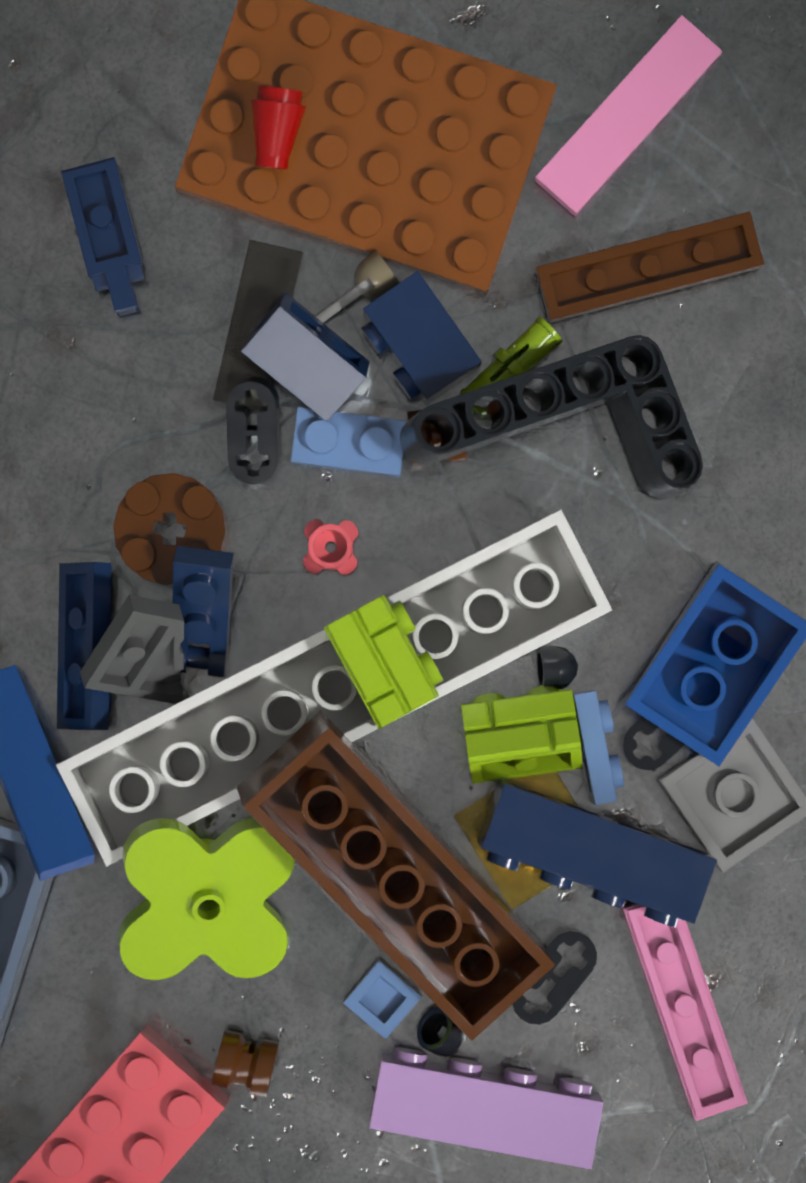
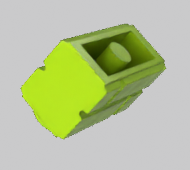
[324,595,444,729]
[461,686,583,784]

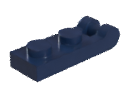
[172,546,234,678]

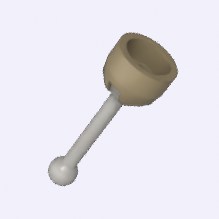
[314,250,400,322]

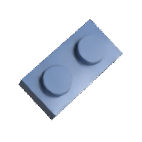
[291,407,407,477]
[573,690,624,805]

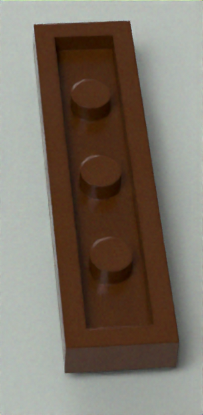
[535,211,764,323]

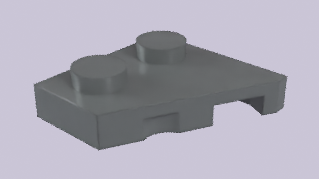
[80,595,184,704]

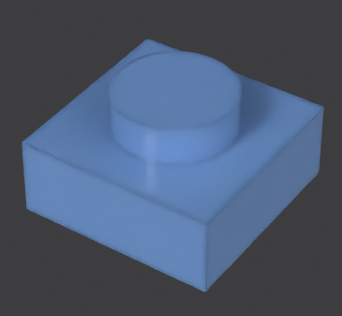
[343,958,422,1039]

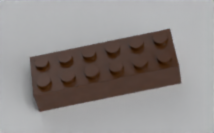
[236,710,555,1041]

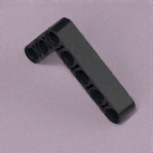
[399,335,703,498]

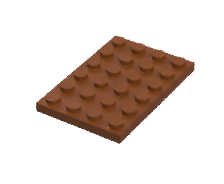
[175,0,557,295]

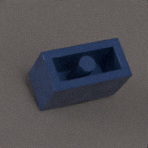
[361,270,482,406]

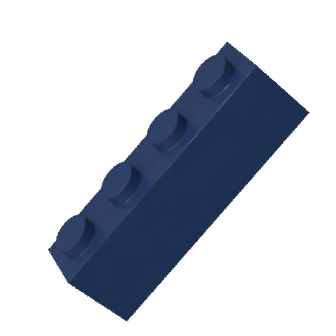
[476,778,717,927]

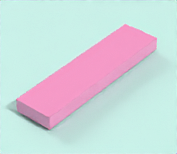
[535,15,723,217]
[622,903,748,1121]

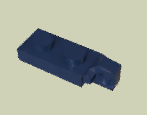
[61,157,145,317]

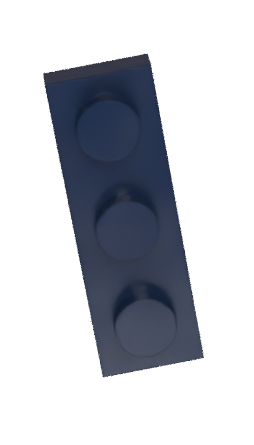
[57,562,113,730]

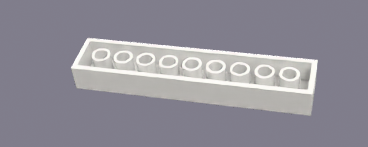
[56,510,612,867]

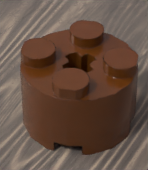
[113,473,230,588]

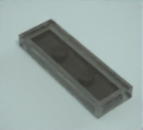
[213,240,304,412]

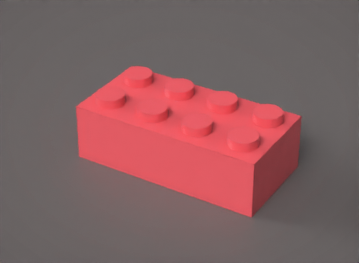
[8,1024,230,1183]

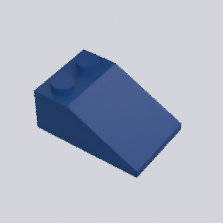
[625,561,806,767]

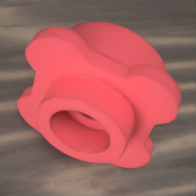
[303,519,359,575]

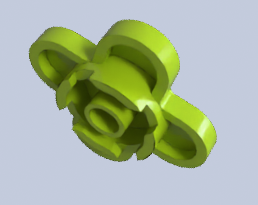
[118,818,295,980]

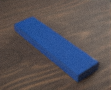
[0,665,95,881]

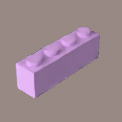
[369,1047,604,1170]

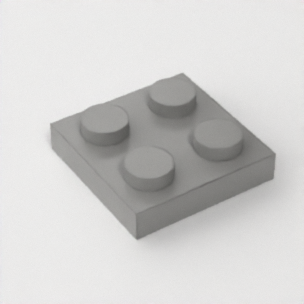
[658,718,806,873]

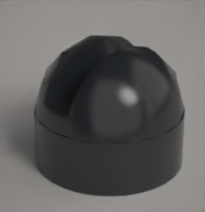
[537,646,578,689]
[417,1007,466,1057]

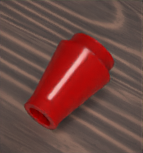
[251,86,306,170]

